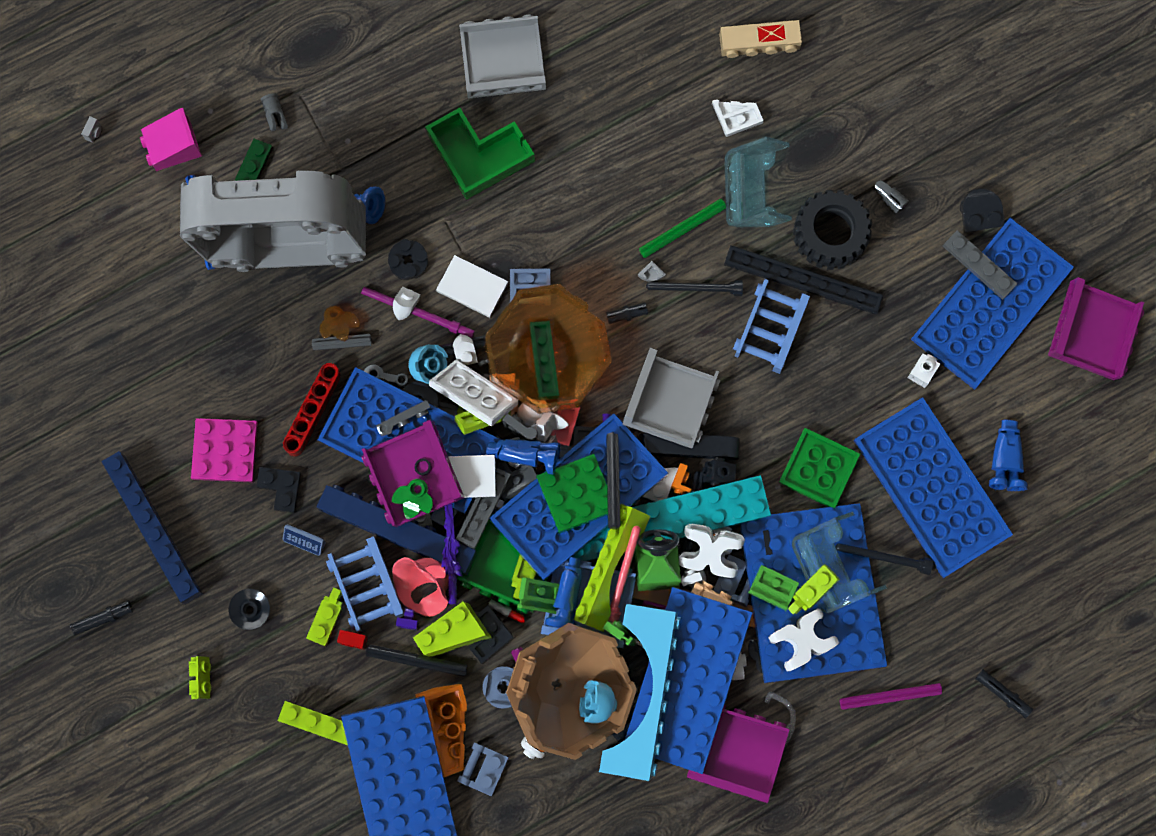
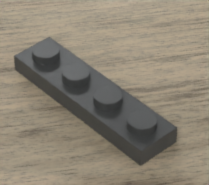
[943,230,1017,300]
[456,468,511,549]

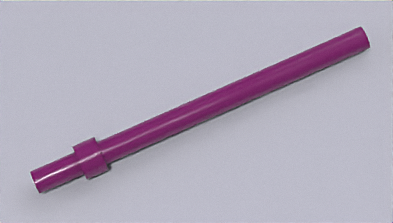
[361,286,475,338]

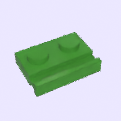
[748,565,799,611]
[517,577,559,614]
[603,621,638,646]

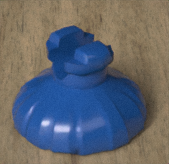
[354,186,385,224]

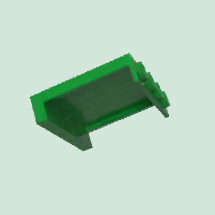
[457,513,549,614]

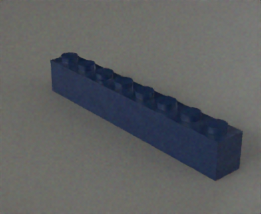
[101,451,203,605]
[316,484,478,575]

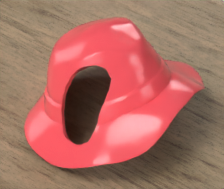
[392,557,449,617]

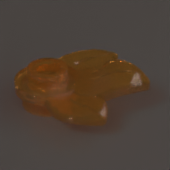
[320,306,360,342]

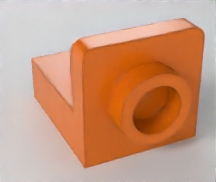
[671,463,692,495]

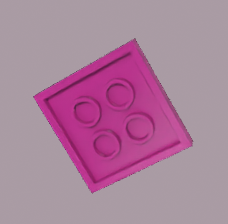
[191,418,258,482]

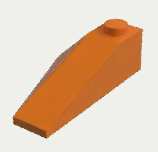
[415,684,467,777]

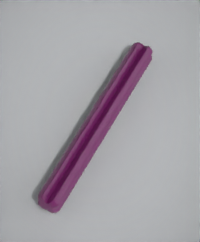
[839,683,942,710]

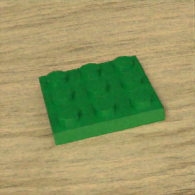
[779,428,860,509]
[536,454,608,534]

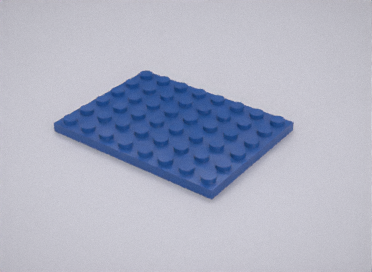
[740,503,887,683]

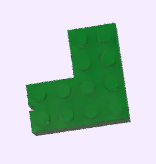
[426,108,535,200]

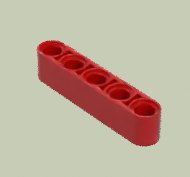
[283,363,341,457]

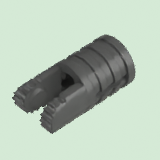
[261,93,288,131]
[875,180,909,214]

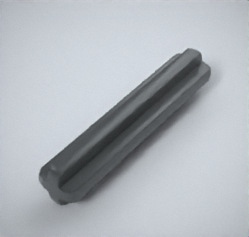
[312,334,372,350]

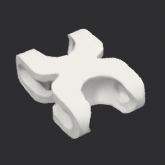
[679,524,745,578]
[768,609,839,672]

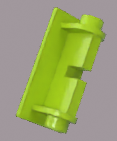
[189,656,211,699]

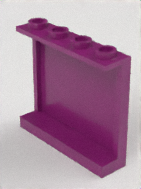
[1048,277,1144,380]
[361,420,465,527]
[687,705,790,803]

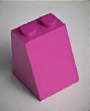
[140,108,202,171]

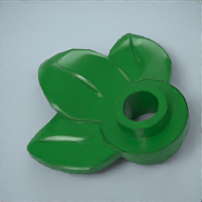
[392,479,433,519]

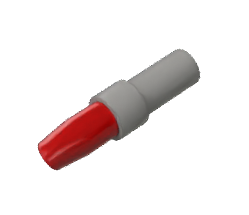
[489,599,525,623]

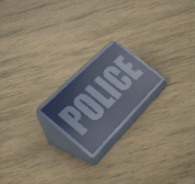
[283,524,326,556]

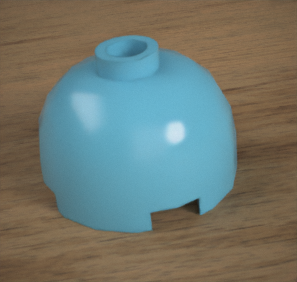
[408,344,448,384]
[579,680,617,723]

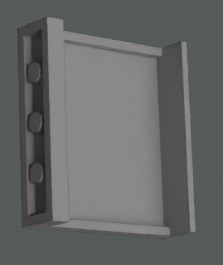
[459,15,546,98]
[623,348,720,448]

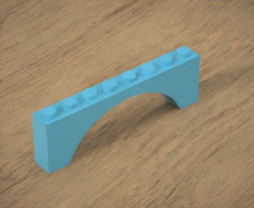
[599,604,681,781]

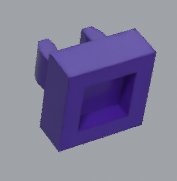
[396,608,419,631]

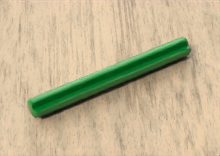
[639,199,726,258]

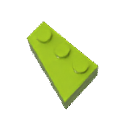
[413,601,492,657]

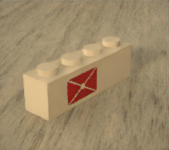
[719,20,802,58]

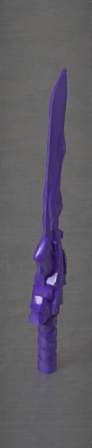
[441,504,463,604]

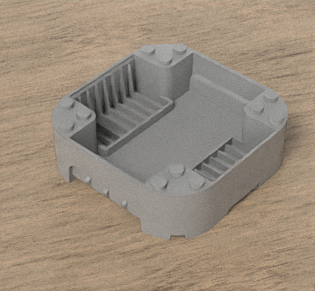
[180,171,366,272]

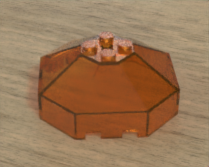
[484,284,612,414]

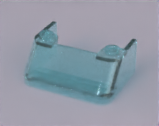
[725,137,792,227]
[792,512,887,613]

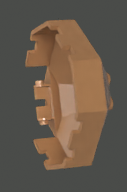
[506,623,637,760]

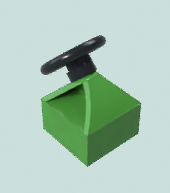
[634,529,681,591]

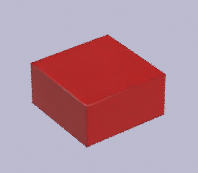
[337,630,368,650]

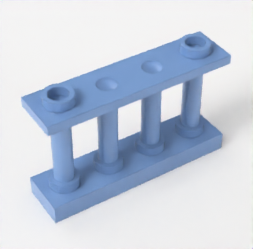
[733,279,810,374]
[326,536,404,633]

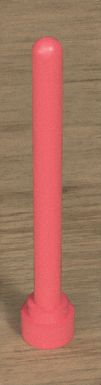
[608,526,641,622]

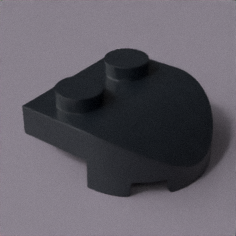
[960,188,1005,232]

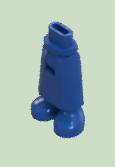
[989,420,1028,491]
[486,440,560,475]
[545,557,582,628]

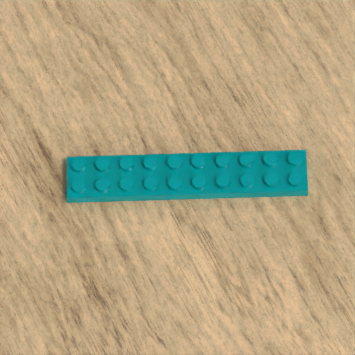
[572,475,771,561]

